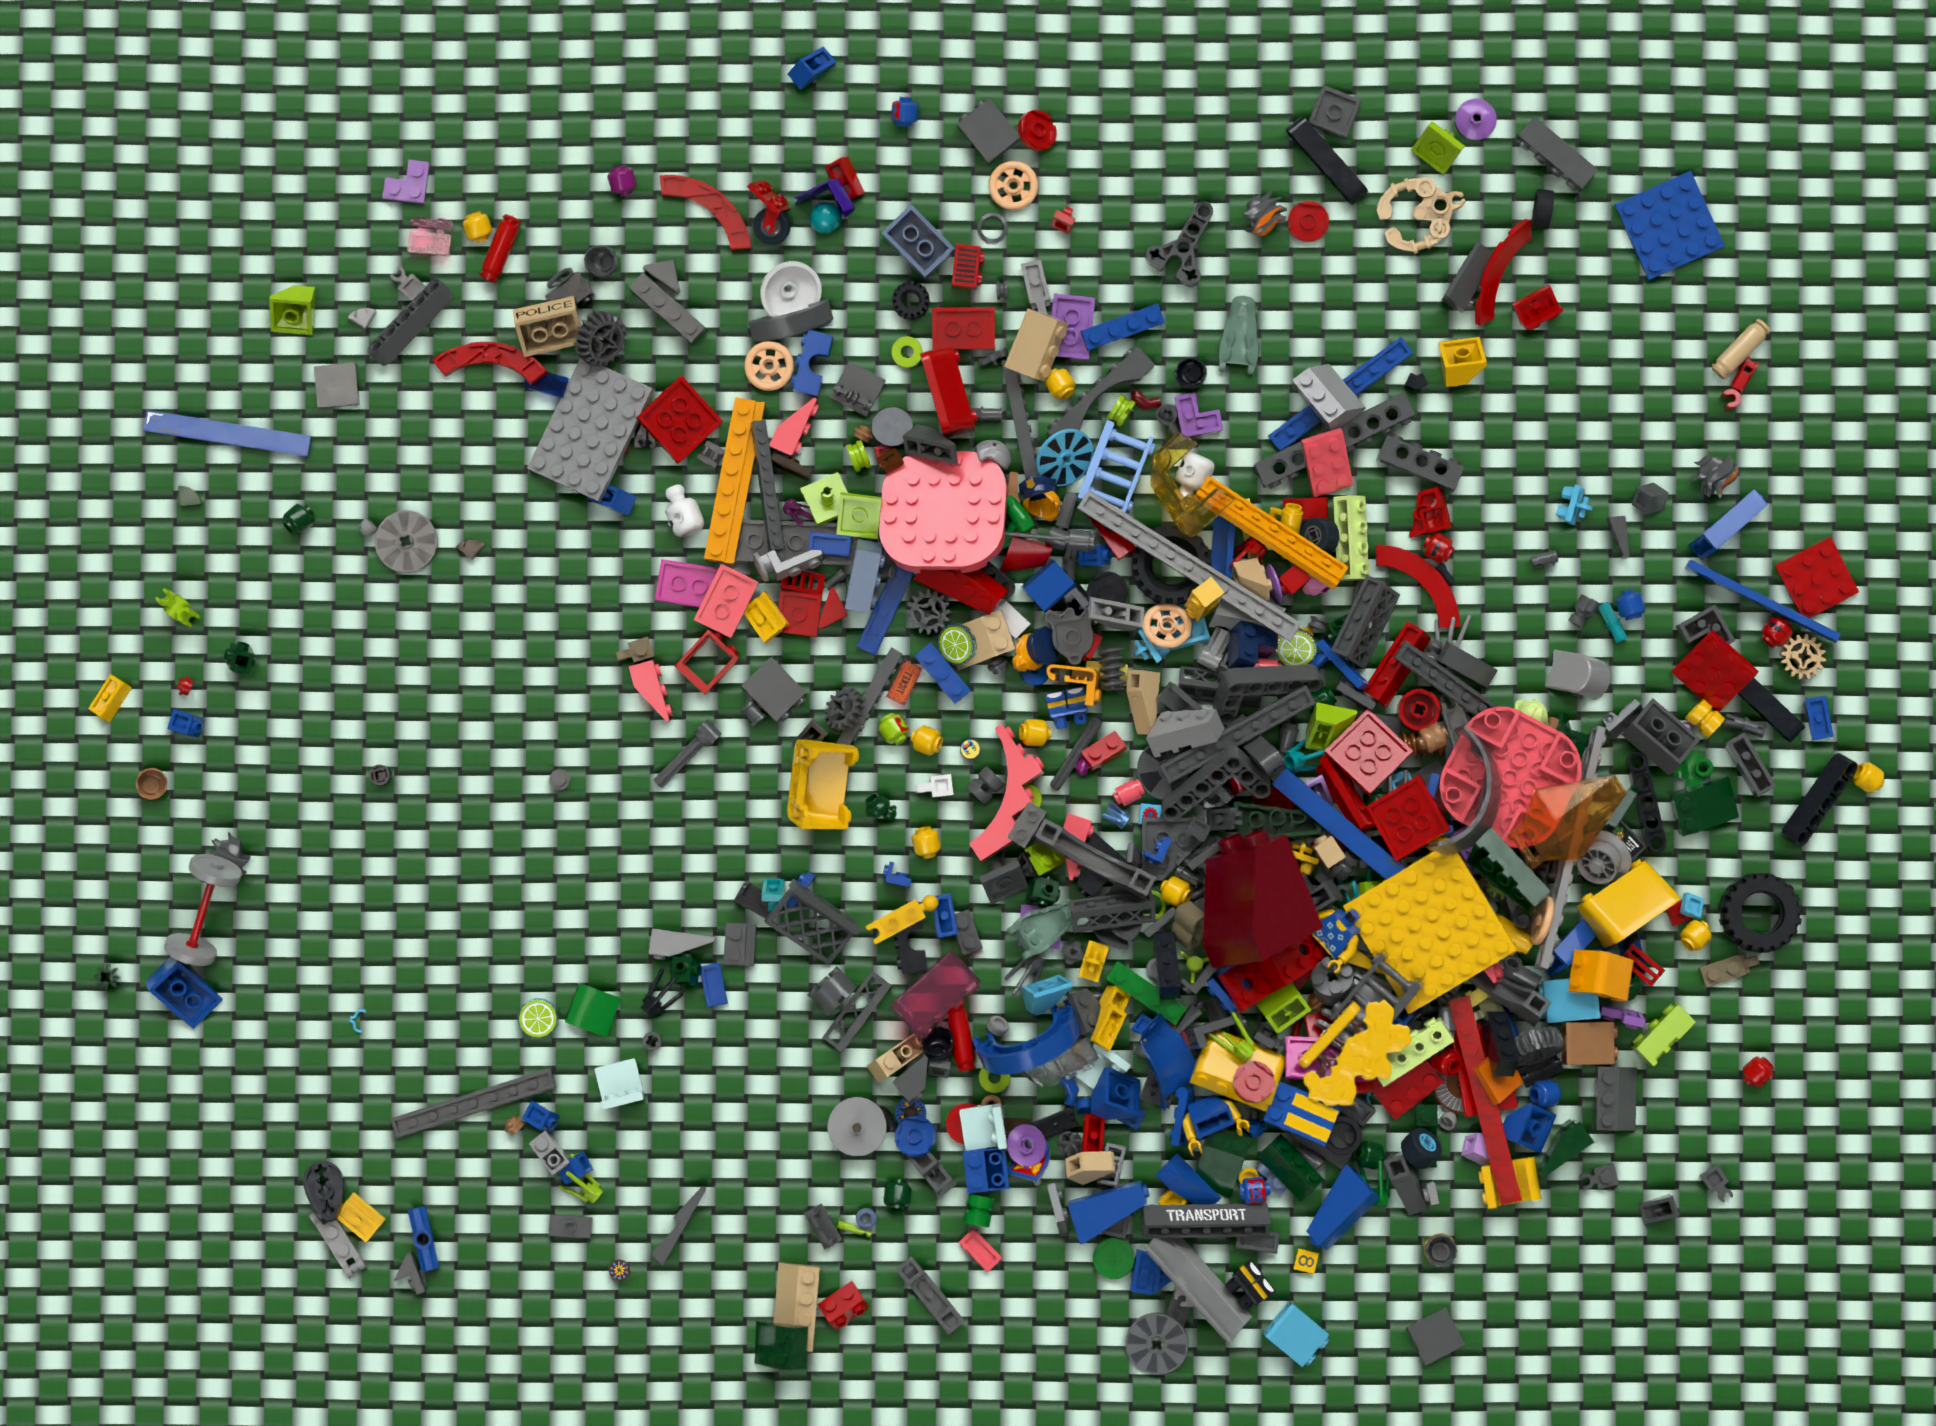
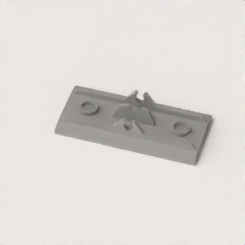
[1146,1237,1252,1343]

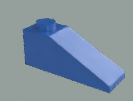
[1156,1153,1221,1205]

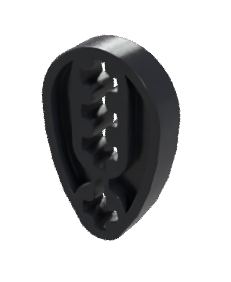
[303,1161,345,1222]

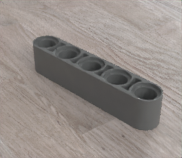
[368,279,453,366]

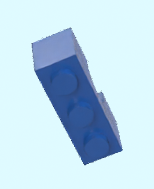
[790,330,833,398]
[915,642,971,705]

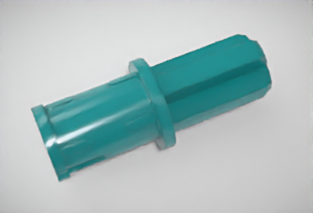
[1598,602,1628,643]

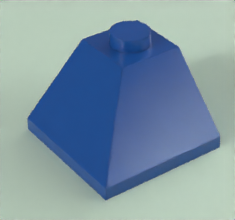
[1091,1067,1140,1120]
[1503,1103,1557,1153]

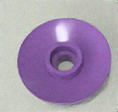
[1455,99,1497,140]
[1265,564,1283,605]
[1007,1124,1046,1166]

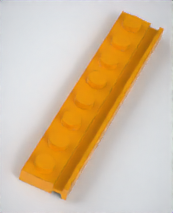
[704,397,765,565]
[1194,475,1349,590]

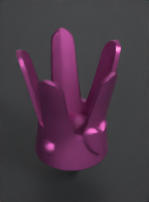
[783,499,812,526]

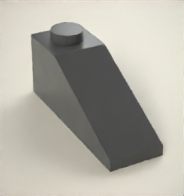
[903,424,958,465]

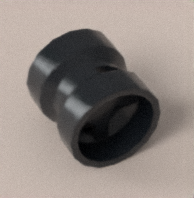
[369,765,392,786]

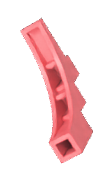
[969,724,1045,863]

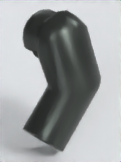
[880,1105,897,1133]

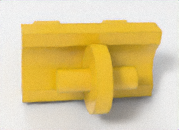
[1292,839,1319,876]
[1078,940,1109,982]

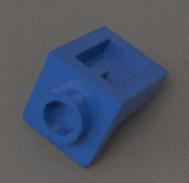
[1079,544,1112,566]
[167,709,204,738]
[1143,836,1172,865]
[882,861,912,888]
[522,1100,560,1133]

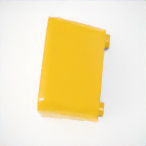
[787,739,859,829]
[1577,859,1680,948]

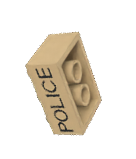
[513,296,582,357]

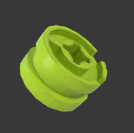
[1106,394,1136,427]
[846,440,871,472]

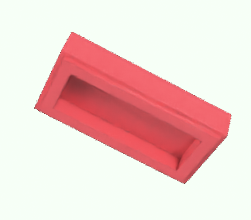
[958,1228,1003,1273]

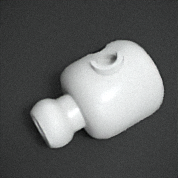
[1174,452,1215,505]
[665,484,704,537]

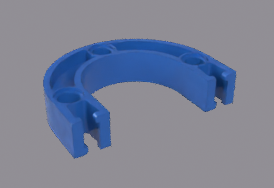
[972,999,1081,1075]

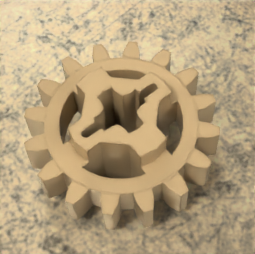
[1779,634,1826,680]

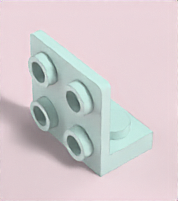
[1073,1044,1131,1089]
[595,1058,645,1110]
[959,1103,1007,1151]

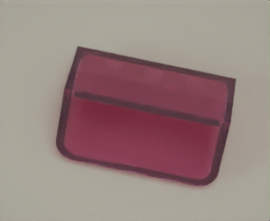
[890,949,981,1038]

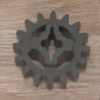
[906,589,951,635]
[824,687,865,732]

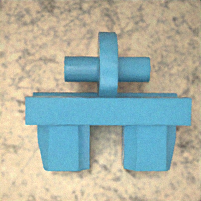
[1556,485,1593,525]
[1133,625,1170,663]

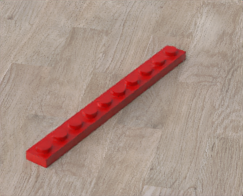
[1449,995,1522,1205]

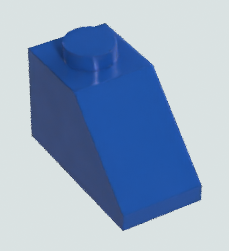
[787,46,836,90]
[587,485,637,516]

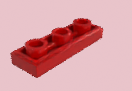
[1086,515,1136,561]

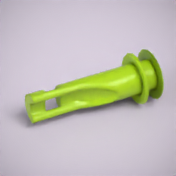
[837,1218,872,1238]

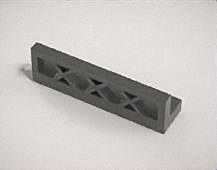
[1178,666,1262,708]
[1157,682,1226,729]
[1069,889,1156,933]
[822,971,892,1053]

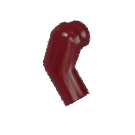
[1131,390,1161,410]

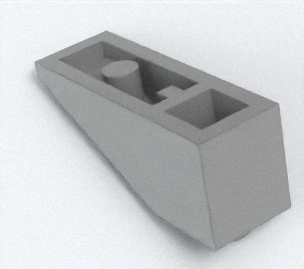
[1088,597,1144,631]
[649,929,716,960]

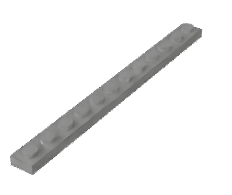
[1077,490,1301,642]
[1534,726,1607,971]

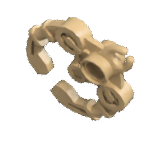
[1377,177,1466,254]

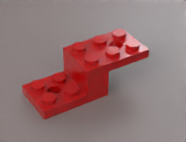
[1219,934,1328,1013]

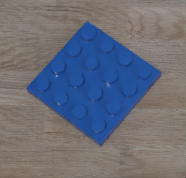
[1614,171,1725,281]

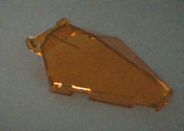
[1507,775,1627,870]

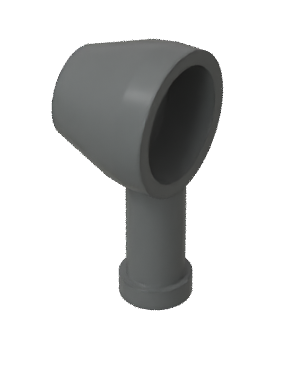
[1156,403,1182,442]

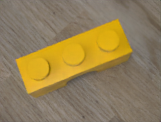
[1184,577,1224,623]

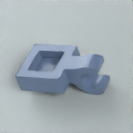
[1256,1163,1287,1197]

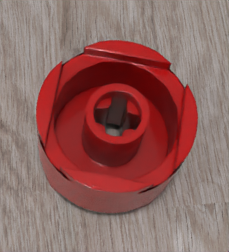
[1397,689,1441,732]

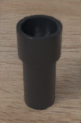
[1435,562,1455,585]

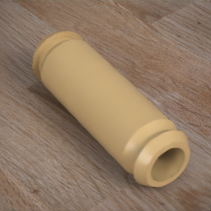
[1712,319,1770,379]

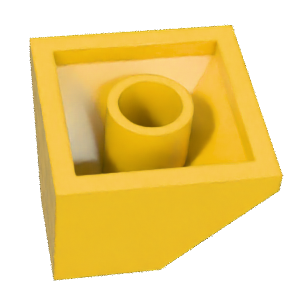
[1438,337,1487,387]

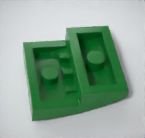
[565,983,621,1037]

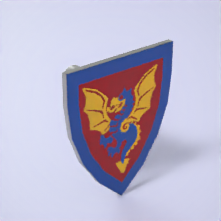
[1007,1141,1050,1186]

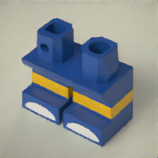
[1045,686,1088,729]

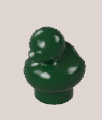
[864,793,897,821]

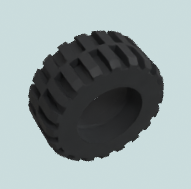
[1718,873,1802,953]

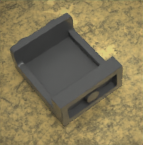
[957,98,1021,166]
[741,657,807,722]
[1008,802,1048,849]
[1180,962,1217,995]
[1184,1013,1247,1050]

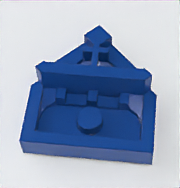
[1129,1249,1172,1295]

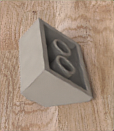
[1292,364,1366,431]

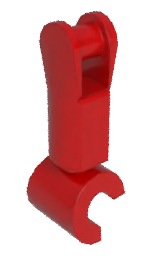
[1720,356,1759,411]

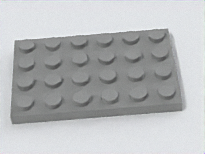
[527,359,654,502]

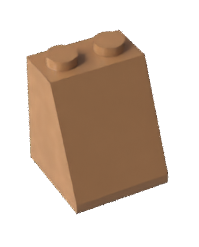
[1561,1022,1618,1065]

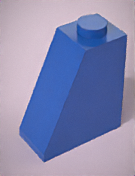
[1544,919,1596,977]

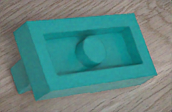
[762,879,784,911]

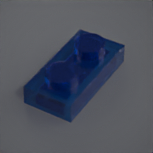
[523,372,569,398]

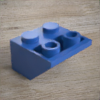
[963,1147,1009,1194]

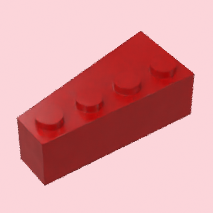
[913,569,1008,615]

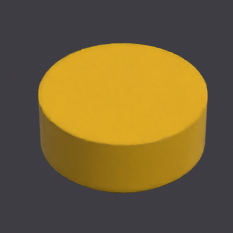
[1238,1167,1260,1184]

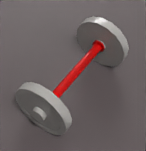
[164,854,242,966]

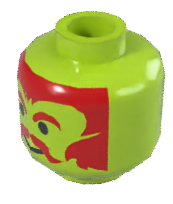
[878,713,909,745]

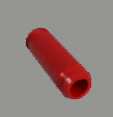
[480,214,521,283]
[945,1002,976,1072]

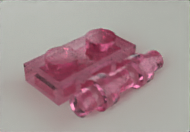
[407,216,453,257]

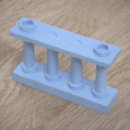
[1077,420,1156,514]

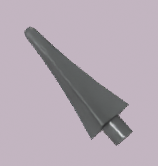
[1175,1000,1205,1034]

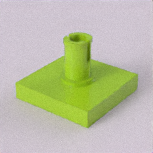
[1411,121,1465,175]
[800,472,848,527]
[836,492,882,539]

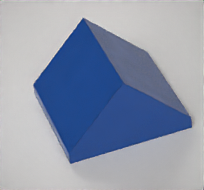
[1020,559,1076,613]

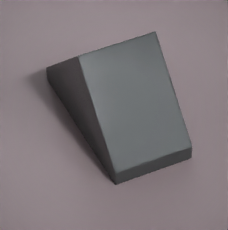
[642,259,680,294]
[792,719,829,746]
[1638,1194,1680,1224]

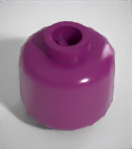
[607,164,637,197]

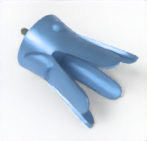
[1100,801,1132,829]

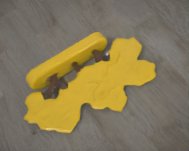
[1297,1000,1412,1106]

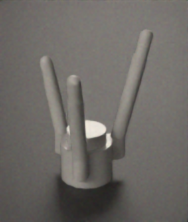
[1434,615,1471,655]

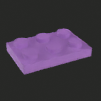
[1051,293,1095,360]

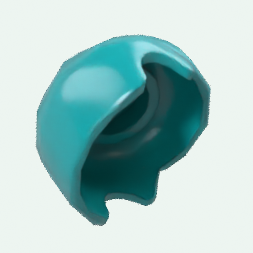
[809,202,843,234]

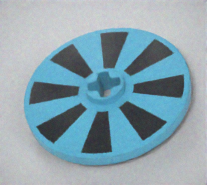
[1036,429,1093,486]

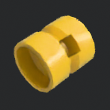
[1685,699,1725,738]

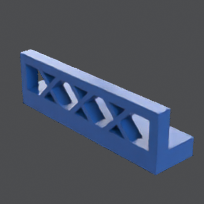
[1211,512,1235,579]

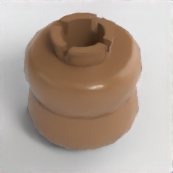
[1417,723,1449,753]

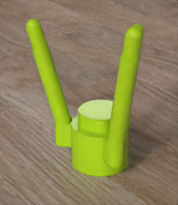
[1180,951,1209,984]
[1205,1012,1255,1062]
[558,1154,603,1204]

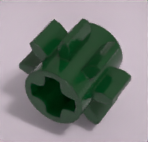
[94,964,121,990]

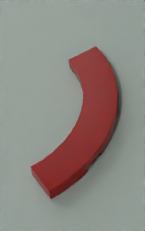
[659,175,752,251]
[1475,219,1532,326]
[432,342,548,385]
[1376,545,1460,628]

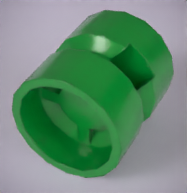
[963,1193,995,1227]

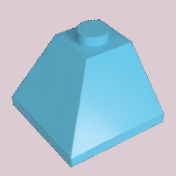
[1021,975,1073,1015]

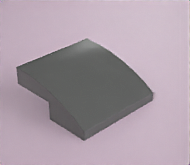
[1406,1307,1465,1365]

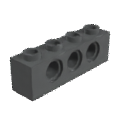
[1376,434,1464,492]

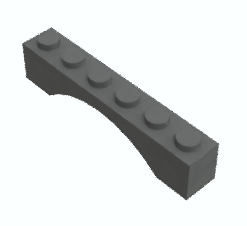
[1047,347,1155,437]
[1033,818,1156,899]
[1468,970,1551,1027]

